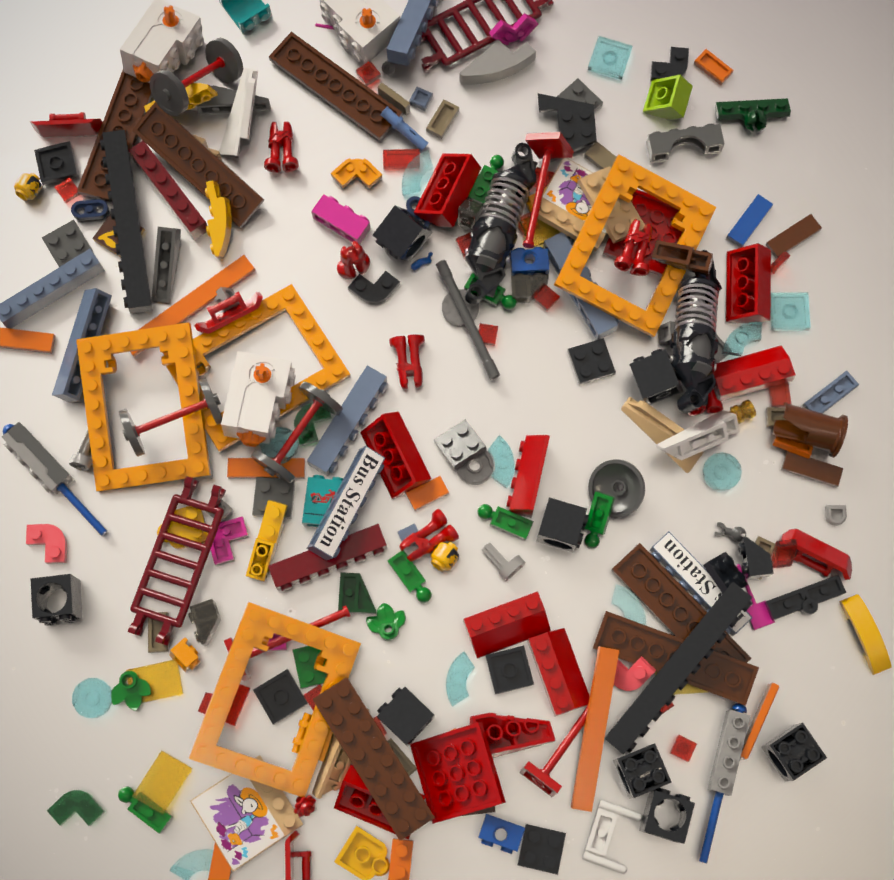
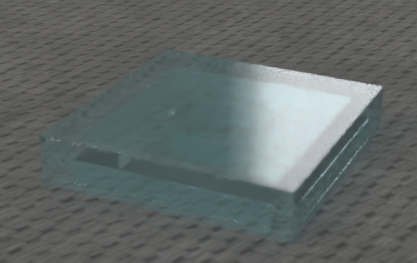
[588,36,633,80]
[771,292,811,330]

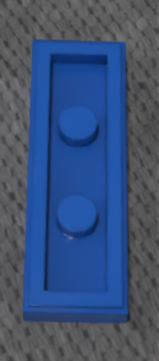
[726,194,773,248]

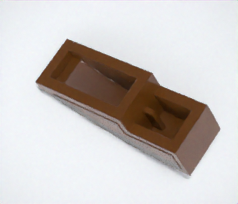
[652,240,713,276]

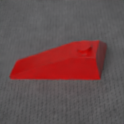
[470,713,556,758]

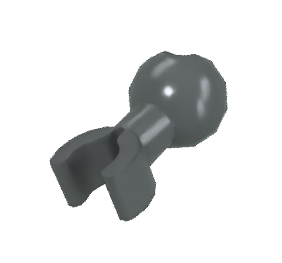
[381,61,396,75]
[715,522,746,542]

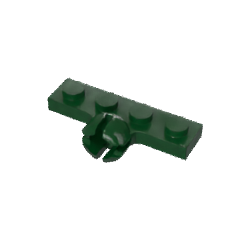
[715,98,791,132]

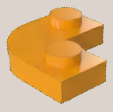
[331,158,382,189]

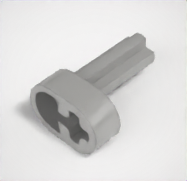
[69,430,93,471]
[482,543,526,581]

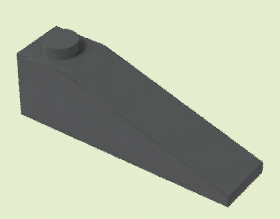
[196,85,271,115]
[151,226,181,303]

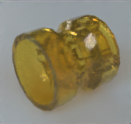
[730,399,756,424]

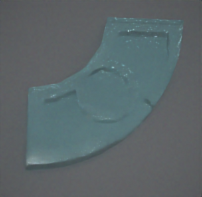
[401,150,433,196]
[722,322,762,356]
[488,435,515,489]
[611,584,646,625]
[446,651,475,707]
[169,849,214,880]

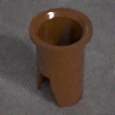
[773,402,848,458]

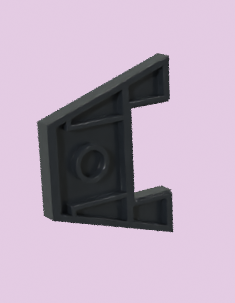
[538,93,597,163]

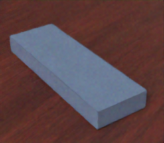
[803,371,859,414]

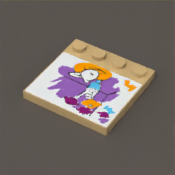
[538,158,607,252]
[190,755,303,872]

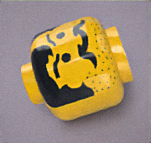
[14,173,42,201]
[430,542,459,572]

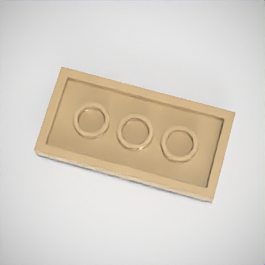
[578,166,645,244]

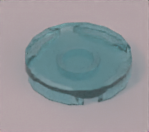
[260,427,299,464]
[703,452,742,491]
[72,678,112,718]

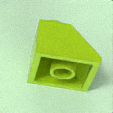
[643,75,693,120]

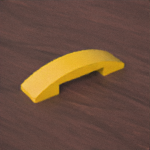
[839,594,892,675]

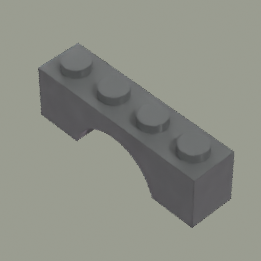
[646,123,725,162]

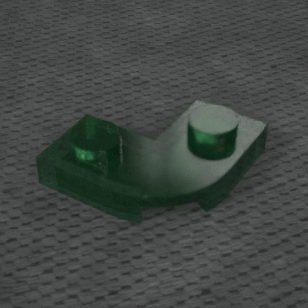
[294,403,332,447]
[47,790,106,826]

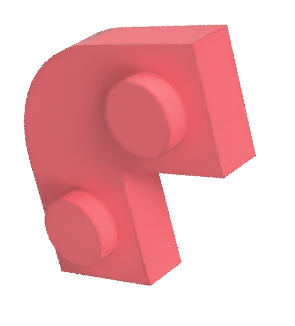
[26,524,67,564]
[614,656,656,691]

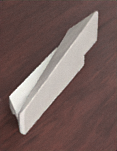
[219,68,258,157]
[656,410,740,460]

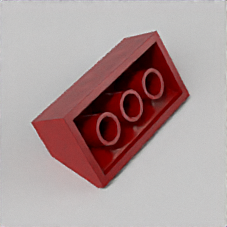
[414,153,482,227]
[726,243,771,324]
[713,345,796,401]
[360,411,432,499]
[506,435,550,518]
[463,591,551,659]
[527,628,590,717]
[334,765,426,840]

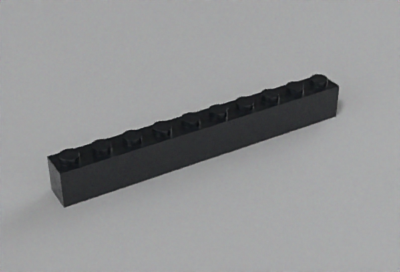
[100,130,153,314]
[605,582,752,755]

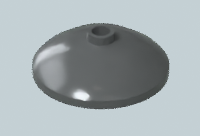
[588,459,645,518]

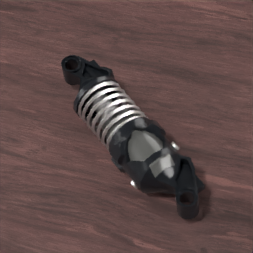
[465,142,538,305]
[670,250,722,414]

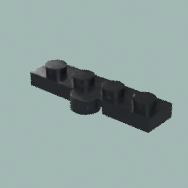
[765,574,846,621]

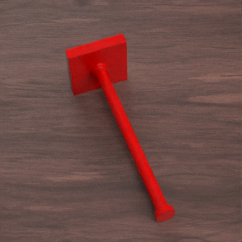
[523,132,574,248]
[224,606,351,682]
[519,685,614,797]

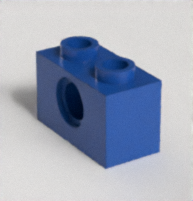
[510,247,549,278]
[478,814,525,854]

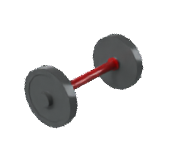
[150,37,243,116]
[119,377,222,457]
[251,381,343,484]

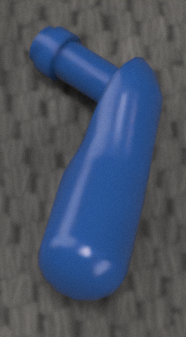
[411,252,433,271]

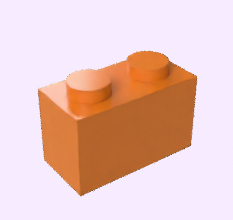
[388,838,414,880]

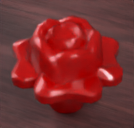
[294,795,316,817]

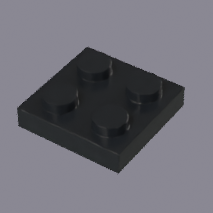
[34,141,79,185]
[567,338,616,385]
[703,552,748,594]
[485,645,534,695]
[253,669,308,725]
[517,824,566,875]

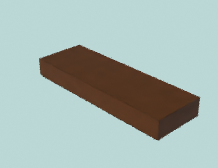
[765,214,822,259]
[781,451,843,487]

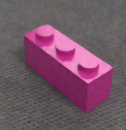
[311,194,371,244]

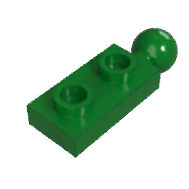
[468,155,504,205]
[464,273,517,310]
[584,491,615,548]
[477,504,534,540]
[387,551,432,603]
[118,786,173,834]

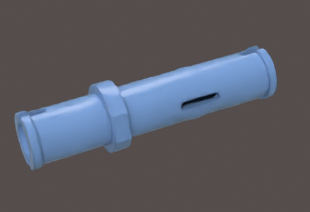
[380,106,429,151]

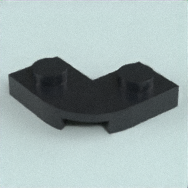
[650,47,689,81]
[348,271,400,304]

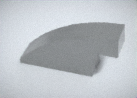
[459,39,536,85]

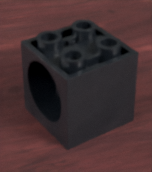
[373,205,433,261]
[629,349,684,405]
[536,497,589,553]
[30,574,82,626]
[377,687,435,747]
[762,723,827,781]
[613,743,672,799]
[639,788,695,844]

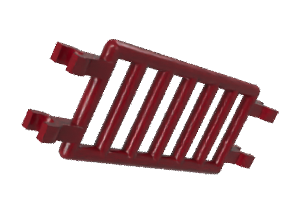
[421,0,554,71]
[128,476,226,646]

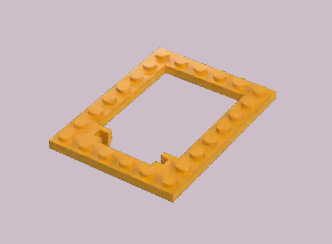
[554,154,716,337]
[161,284,350,452]
[76,322,211,492]
[189,602,361,797]

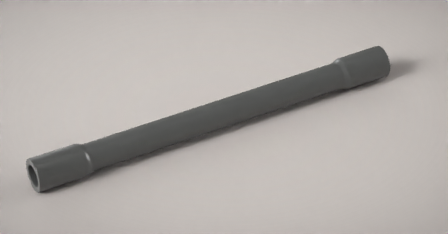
[436,260,500,380]

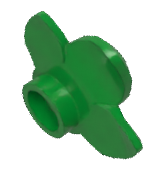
[366,603,406,641]
[111,671,151,711]

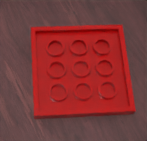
[603,189,683,276]
[410,721,506,824]

